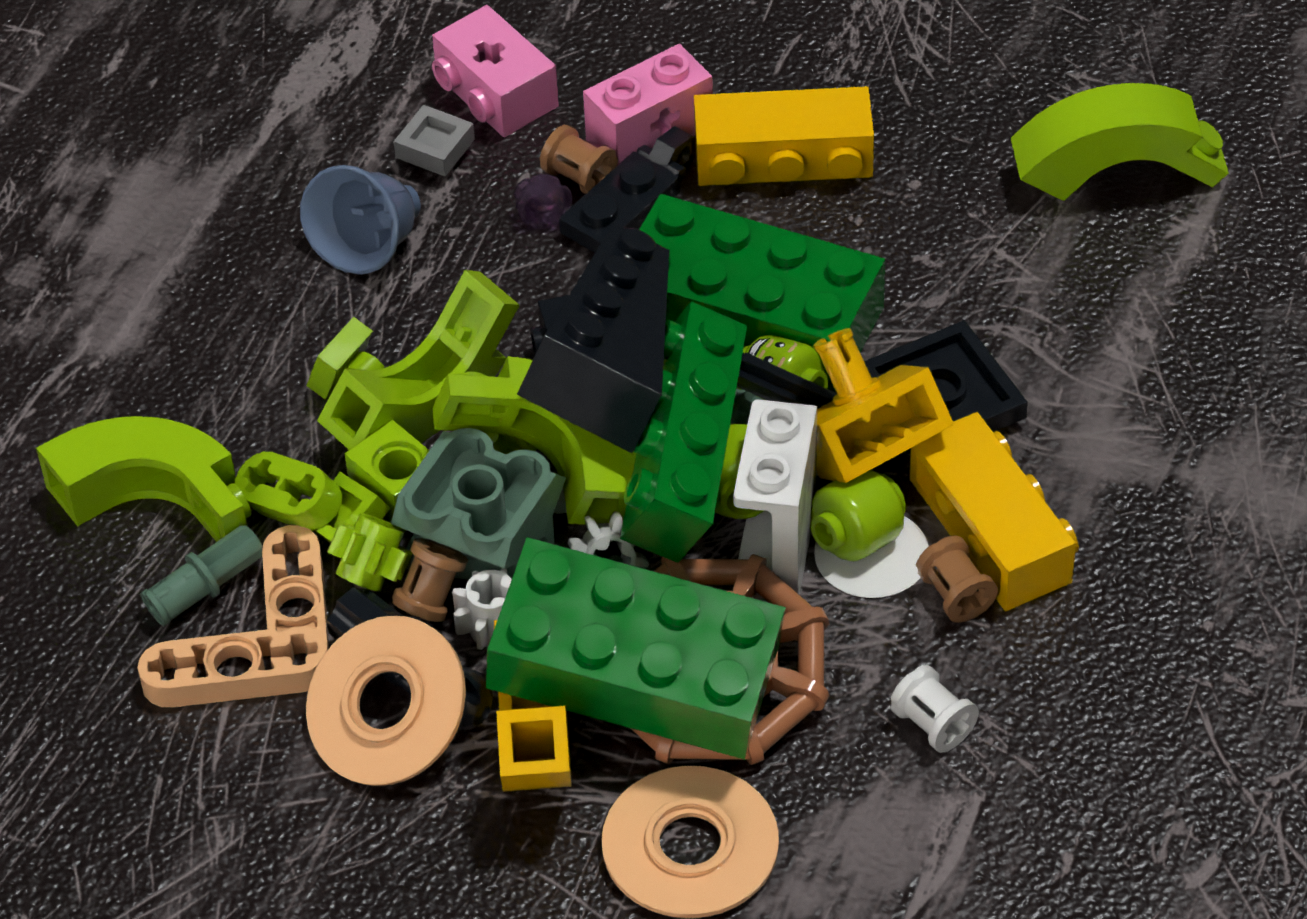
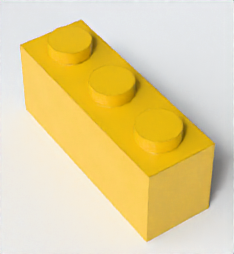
[694,86,874,186]
[910,411,1079,612]

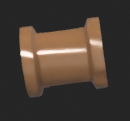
[540,124,618,194]
[916,536,998,623]
[392,538,468,622]

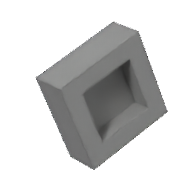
[394,105,475,176]

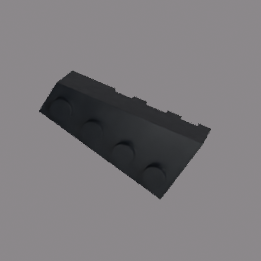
[517,222,669,454]

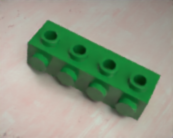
[620,301,747,563]

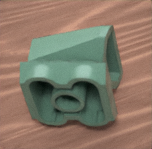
[391,428,566,580]

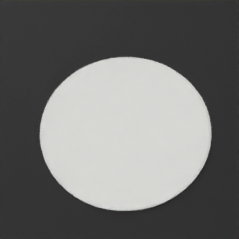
[814,516,929,598]

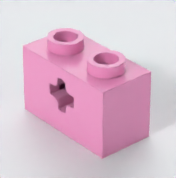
[432,5,559,138]
[583,43,713,166]

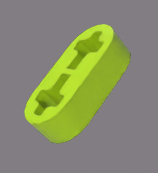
[235,451,342,531]

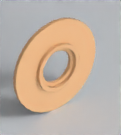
[306,616,466,786]
[602,766,779,918]

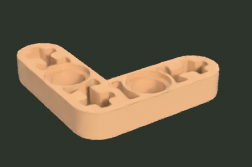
[137,525,329,708]

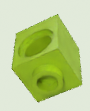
[344,419,430,531]

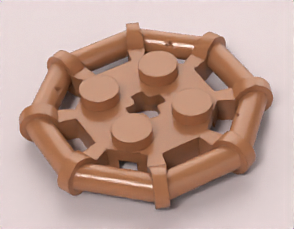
[630,554,829,765]

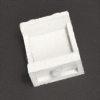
[733,399,817,600]

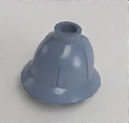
[300,165,421,274]

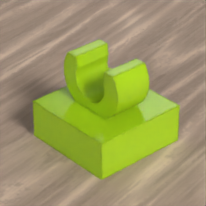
[306,317,385,400]

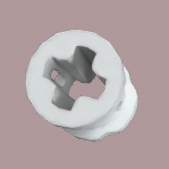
[890,665,979,753]

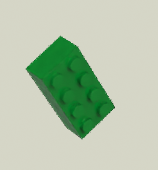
[639,193,885,391]
[486,537,786,760]

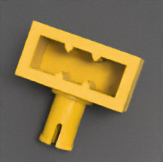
[813,328,954,483]

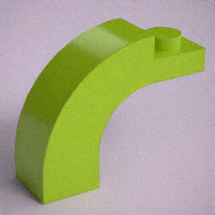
[1011,83,1229,201]
[317,270,520,450]
[432,356,636,525]
[36,416,251,542]

